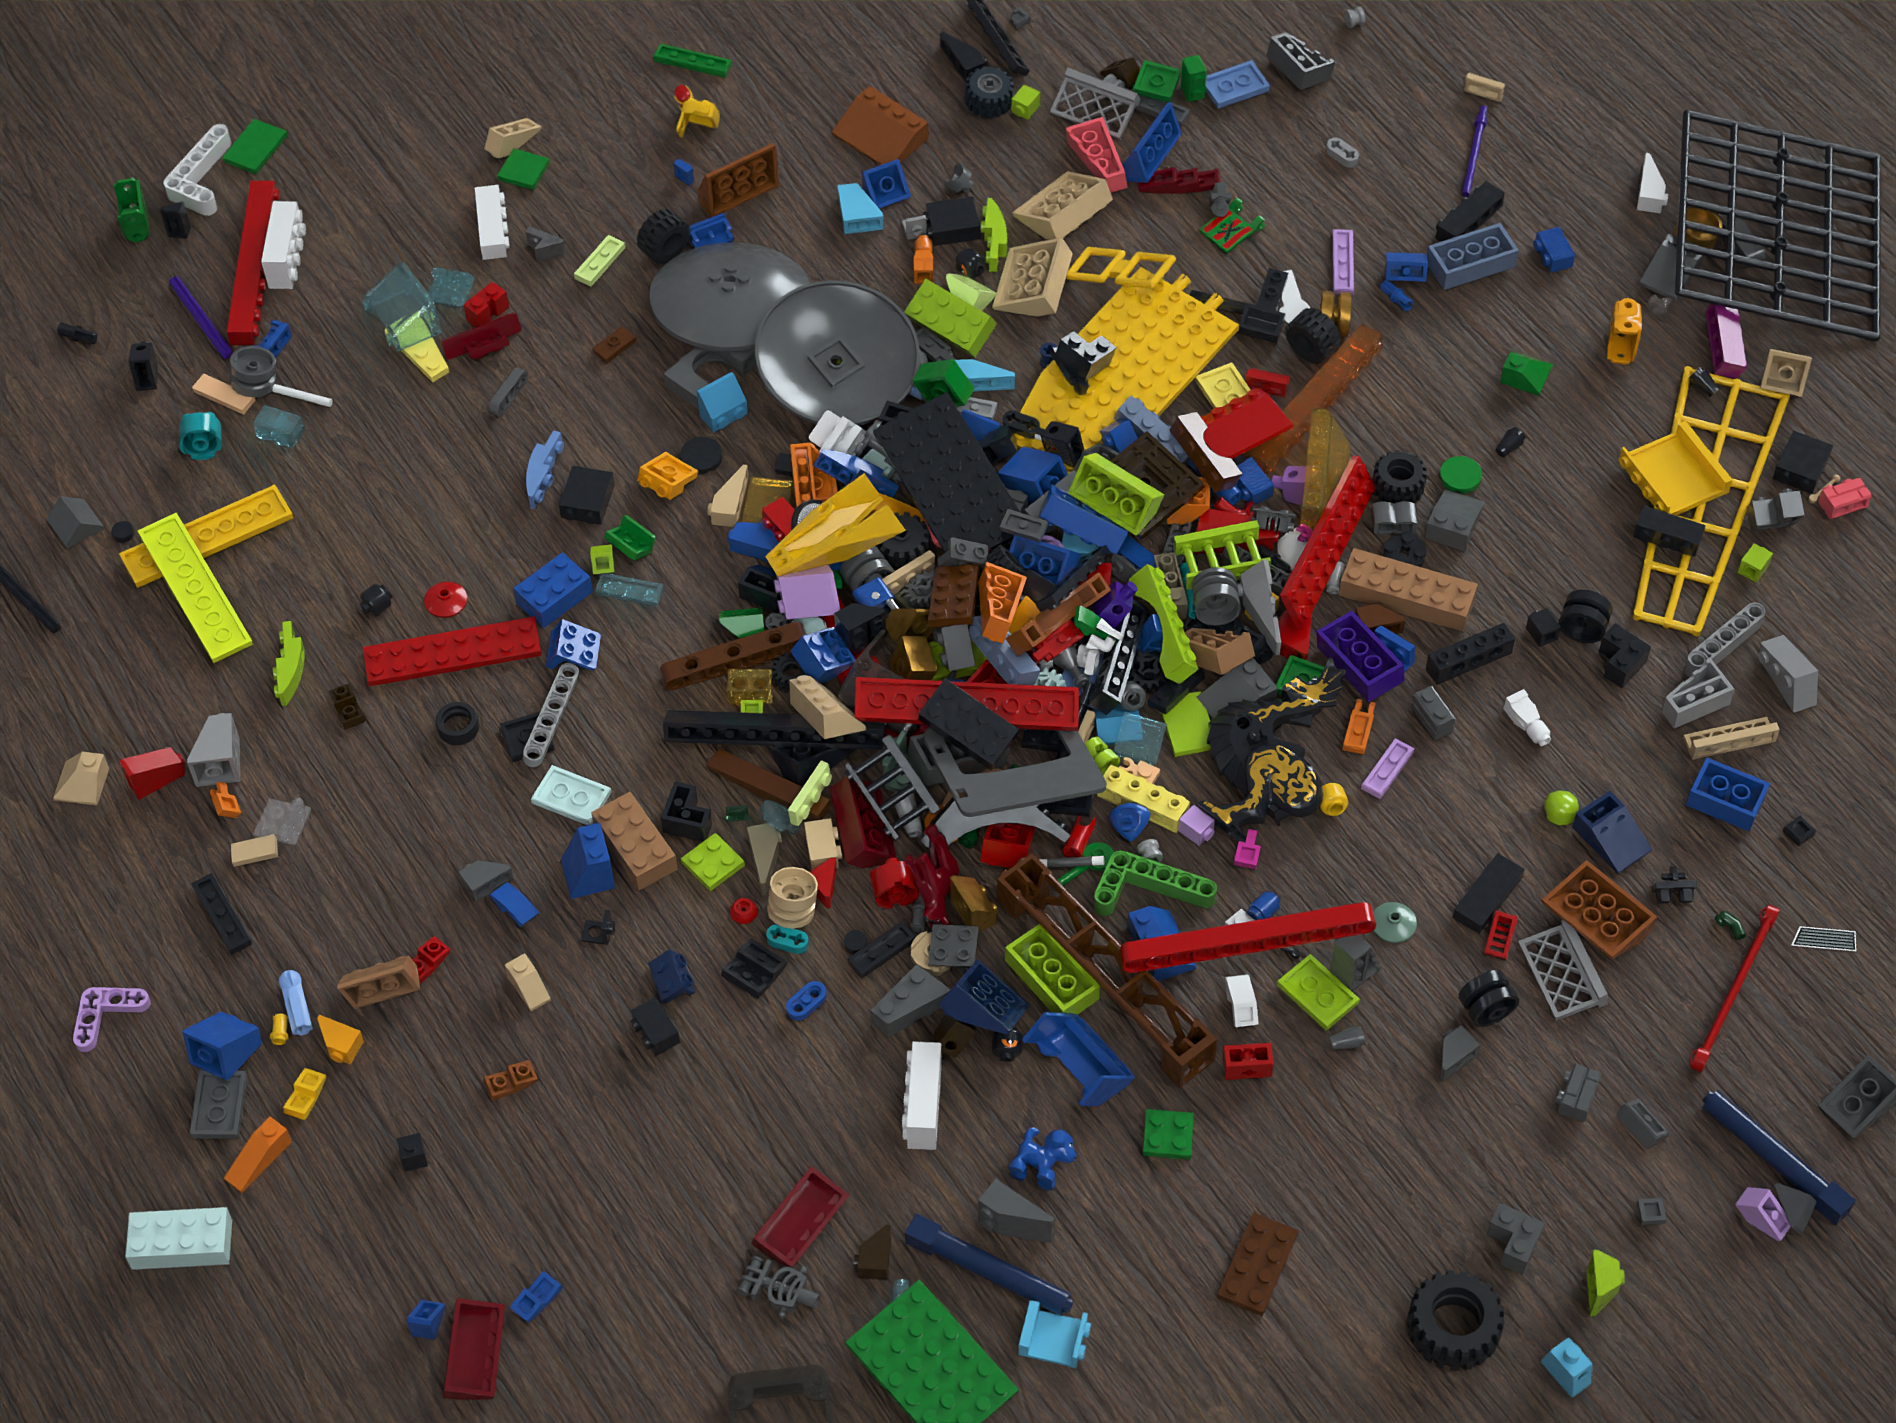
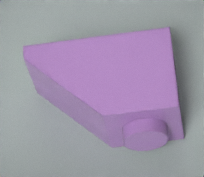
[1735,1187,1791,1241]

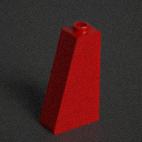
[1193,509,1280,554]

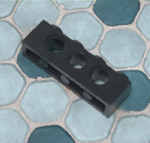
[1426,623,1515,685]

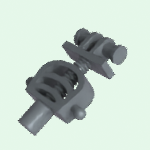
[736,1256,820,1318]

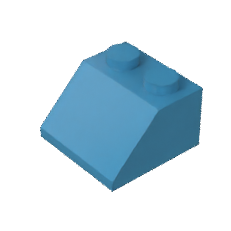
[697,372,748,433]

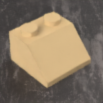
[1760,349,1812,397]

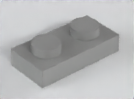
[957,397,997,420]

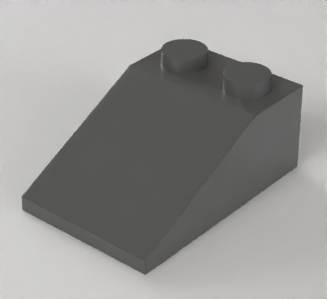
[1639,233,1704,301]
[1425,489,1485,551]
[1197,657,1278,719]
[1818,1054,1896,1139]
[978,1179,1055,1243]

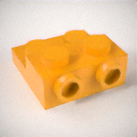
[637,452,698,500]

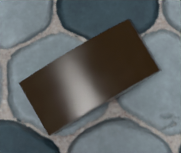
[329,683,365,730]

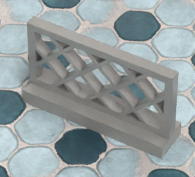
[1050,67,1140,140]
[1518,920,1608,1021]

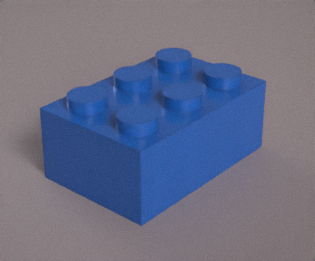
[513,552,593,628]
[1686,757,1770,832]

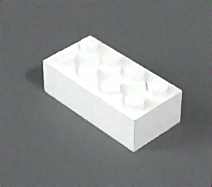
[261,201,306,289]
[902,1042,942,1150]

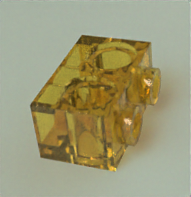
[727,669,773,705]

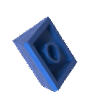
[862,159,911,208]

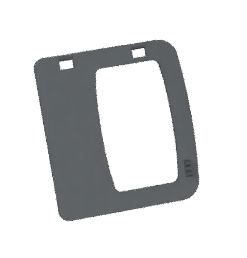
[924,728,1107,817]

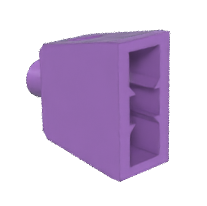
[1272,466,1322,509]

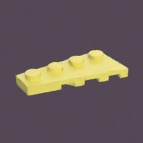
[384,310,449,383]

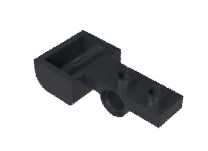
[1237,268,1289,344]

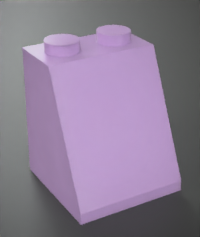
[774,565,840,619]

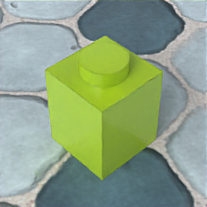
[1012,85,1040,120]
[1738,543,1773,583]
[591,544,614,574]

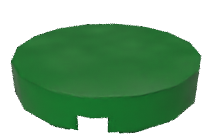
[1440,456,1482,493]

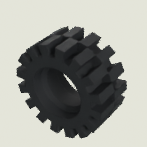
[987,545,1026,576]
[771,652,806,693]

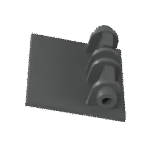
[1252,506,1296,533]
[928,924,979,974]

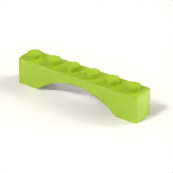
[1129,564,1199,684]

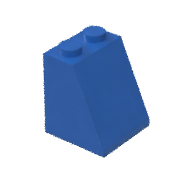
[998,446,1068,504]
[561,823,615,899]
[183,1012,262,1081]

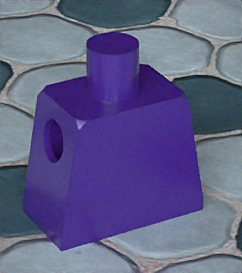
[1093,581,1138,629]

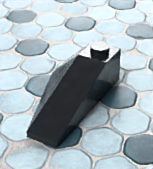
[771,746,857,787]

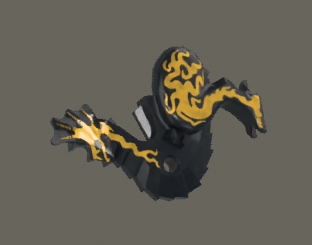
[1197,658,1346,842]

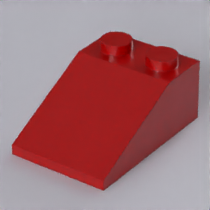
[980,823,1036,869]

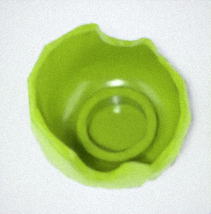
[1544,790,1579,825]

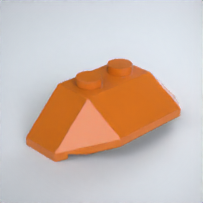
[790,443,837,508]

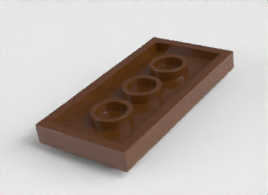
[928,564,980,627]
[1217,1212,1299,1317]

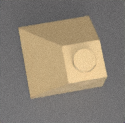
[53,752,109,806]

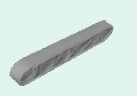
[523,663,579,767]

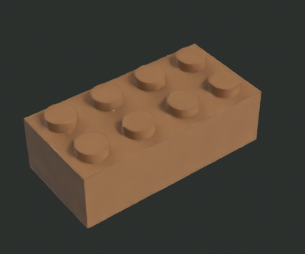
[591,792,678,891]

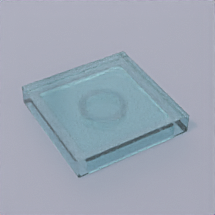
[1113,712,1167,766]

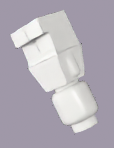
[1503,689,1551,746]

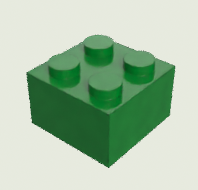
[912,359,974,407]

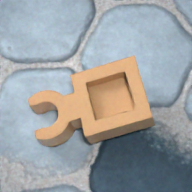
[1119,757,1160,784]

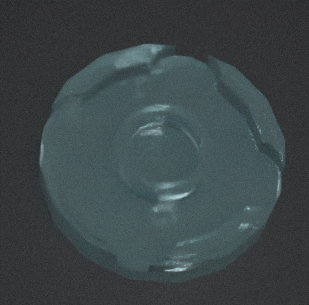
[759,800,802,834]

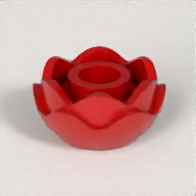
[730,898,758,924]

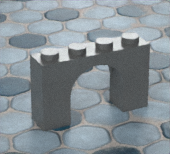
[664,346,756,410]

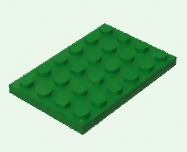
[845,1280,1019,1423]

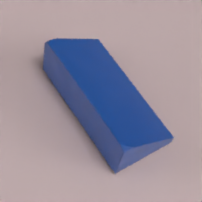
[961,409,1001,442]

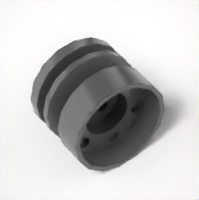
[1192,567,1241,626]

